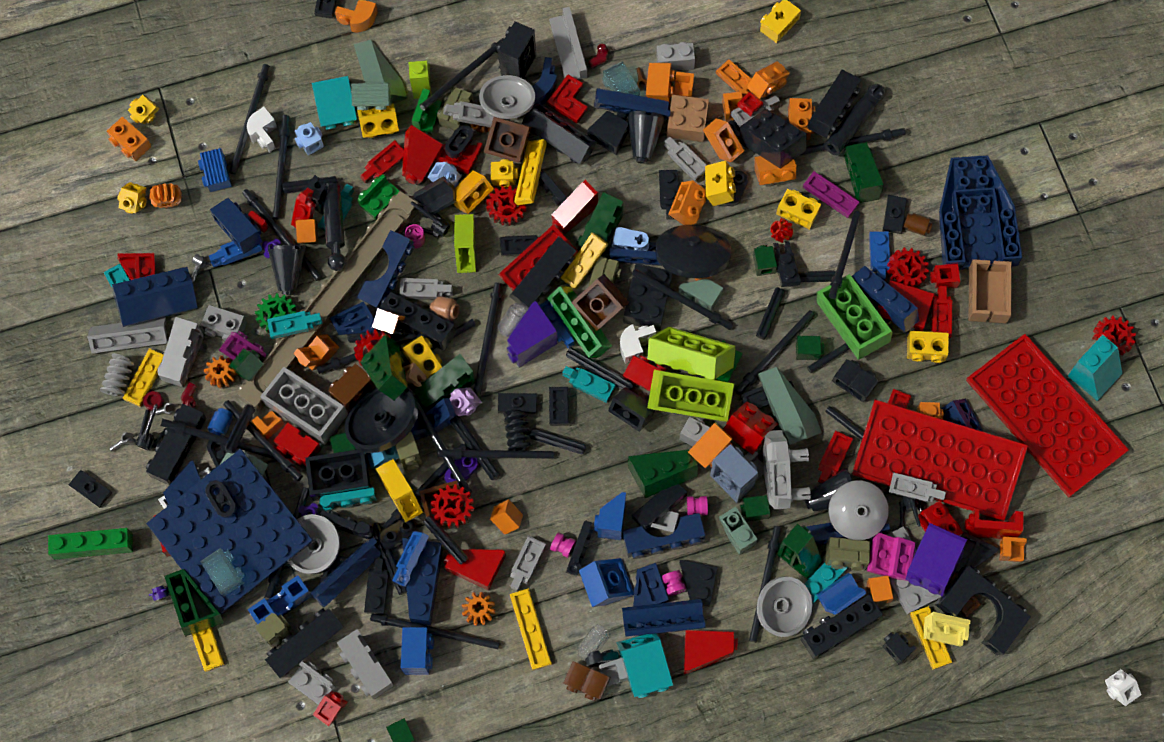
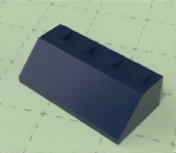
[112,267,198,327]

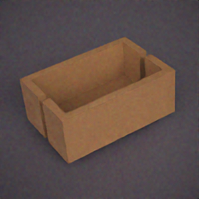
[968,260,1011,323]

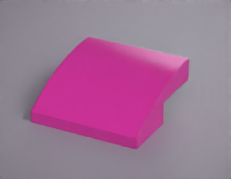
[867,533,915,581]

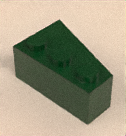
[843,142,884,204]
[576,192,623,257]
[360,334,407,401]
[413,354,475,412]
[628,449,698,498]
[777,524,823,580]
[164,569,224,637]

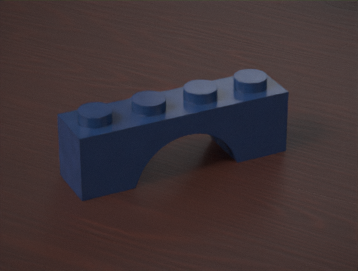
[357,230,414,309]
[852,266,920,332]
[622,513,705,559]

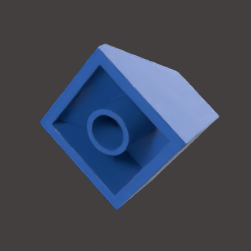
[594,492,626,540]
[579,558,634,607]

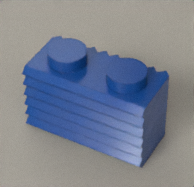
[198,148,232,192]

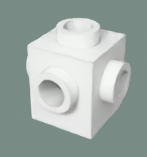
[1105,669,1141,706]

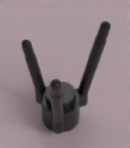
[407,201,451,238]
[136,404,166,451]
[899,496,924,529]

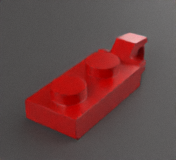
[361,140,404,184]
[291,187,316,228]
[931,286,952,338]
[818,430,853,483]

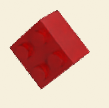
[723,402,778,455]

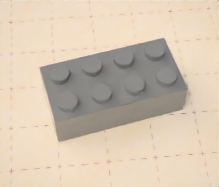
[260,367,348,444]

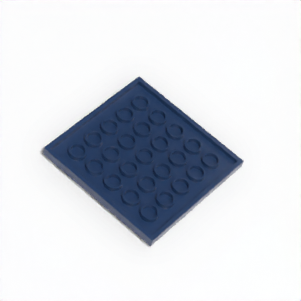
[146,449,313,615]

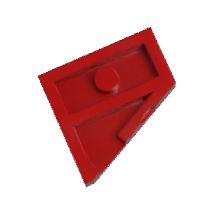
[435,142,483,175]
[117,253,155,280]

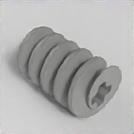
[100,353,134,396]

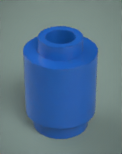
[207,408,233,437]

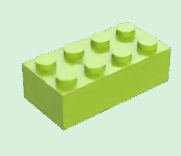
[647,327,735,380]
[647,370,734,422]

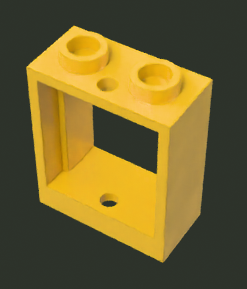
[376,459,423,522]

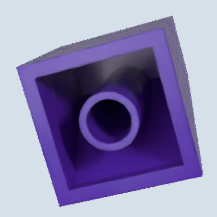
[506,301,558,367]
[905,523,967,597]

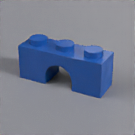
[247,575,312,624]

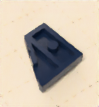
[330,301,379,335]
[163,461,201,505]
[632,563,669,607]

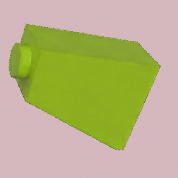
[408,60,432,99]
[454,214,476,273]

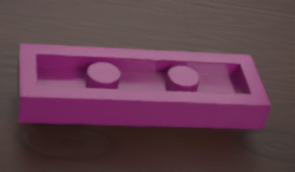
[802,171,860,218]

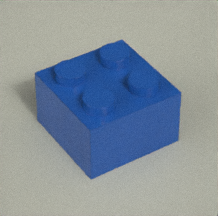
[401,627,434,675]

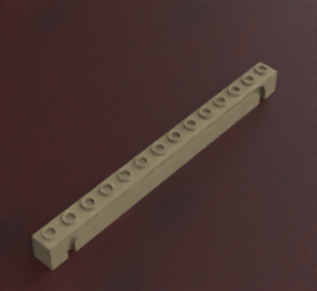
[237,191,419,413]

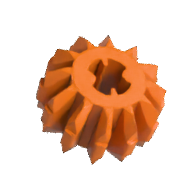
[149,183,182,208]
[204,355,237,389]
[462,592,496,626]

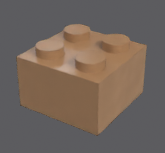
[667,95,709,142]

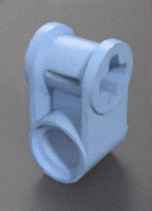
[612,227,649,251]

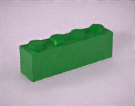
[547,286,612,358]
[48,528,133,560]

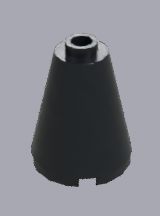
[628,111,665,164]
[268,245,306,294]
[805,468,853,512]

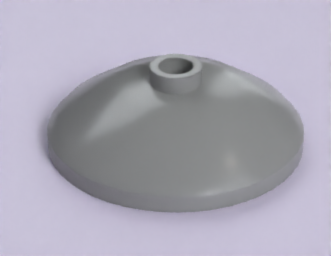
[479,75,535,119]
[828,480,888,540]
[288,514,340,574]
[757,576,812,637]

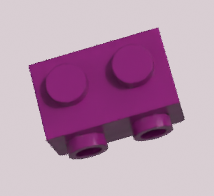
[219,331,266,360]

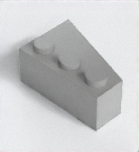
[158,317,205,387]
[337,629,394,699]

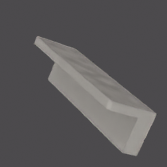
[549,7,587,80]
[87,317,168,353]

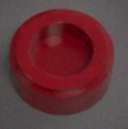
[143,391,164,411]

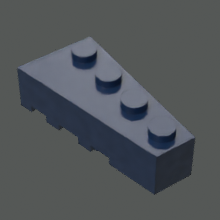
[402,538,443,625]

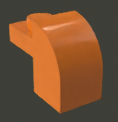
[335,0,378,33]
[293,334,339,371]

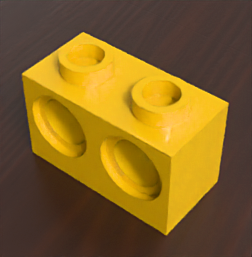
[357,103,399,138]
[776,189,821,230]
[907,331,949,363]
[401,336,443,378]

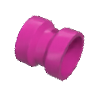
[405,224,425,248]
[687,496,708,516]
[550,532,576,558]
[662,570,687,596]

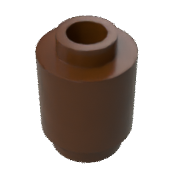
[903,213,933,236]

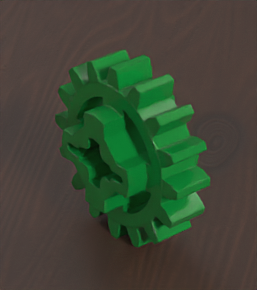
[255,293,297,334]

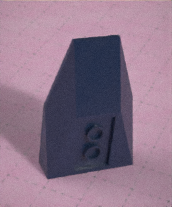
[939,155,1022,270]

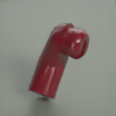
[588,43,609,69]
[181,382,197,408]

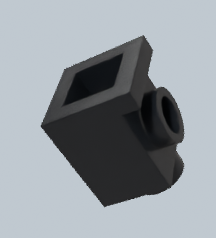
[882,632,916,665]

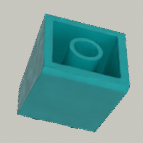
[312,76,358,130]
[1068,335,1123,401]
[616,633,673,698]

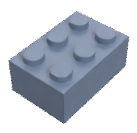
[710,444,758,503]

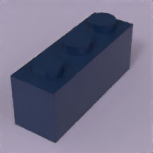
[210,198,262,254]

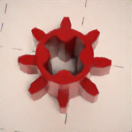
[770,218,793,243]

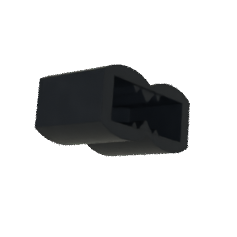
[832,359,878,402]

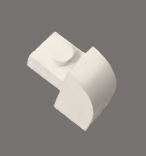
[247,106,277,153]
[620,324,656,364]

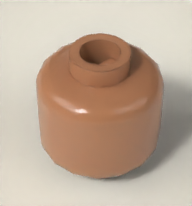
[430,296,459,321]

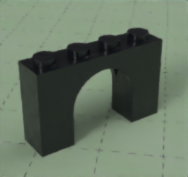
[935,566,1031,656]

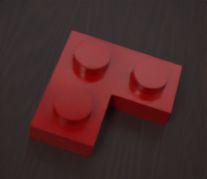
[547,74,588,123]

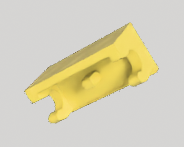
[924,612,970,647]

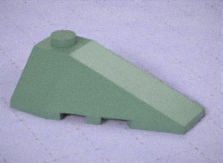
[354,40,407,107]
[758,367,822,445]

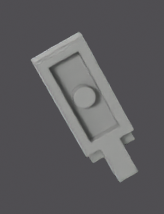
[731,95,780,127]
[443,101,494,127]
[664,137,707,182]
[399,278,453,299]
[889,473,946,502]
[510,536,546,592]

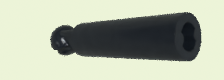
[824,84,885,155]
[322,183,346,271]

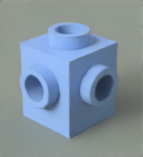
[295,122,324,155]
[428,162,461,187]

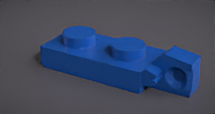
[869,232,890,280]
[209,241,262,267]
[539,300,575,349]
[392,531,429,587]

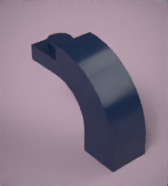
[532,57,557,105]
[410,398,456,441]

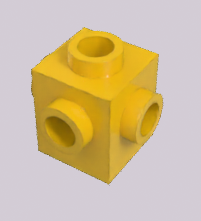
[128,95,160,124]
[491,159,519,188]
[118,182,147,214]

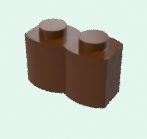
[563,661,611,702]

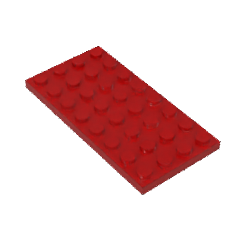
[966,334,1129,498]
[851,399,1028,521]

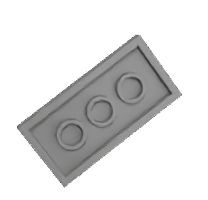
[869,526,941,615]

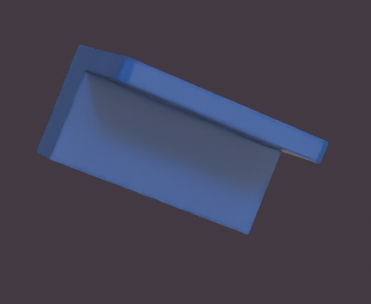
[816,573,867,614]

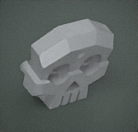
[763,430,810,509]

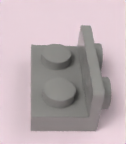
[288,661,336,705]

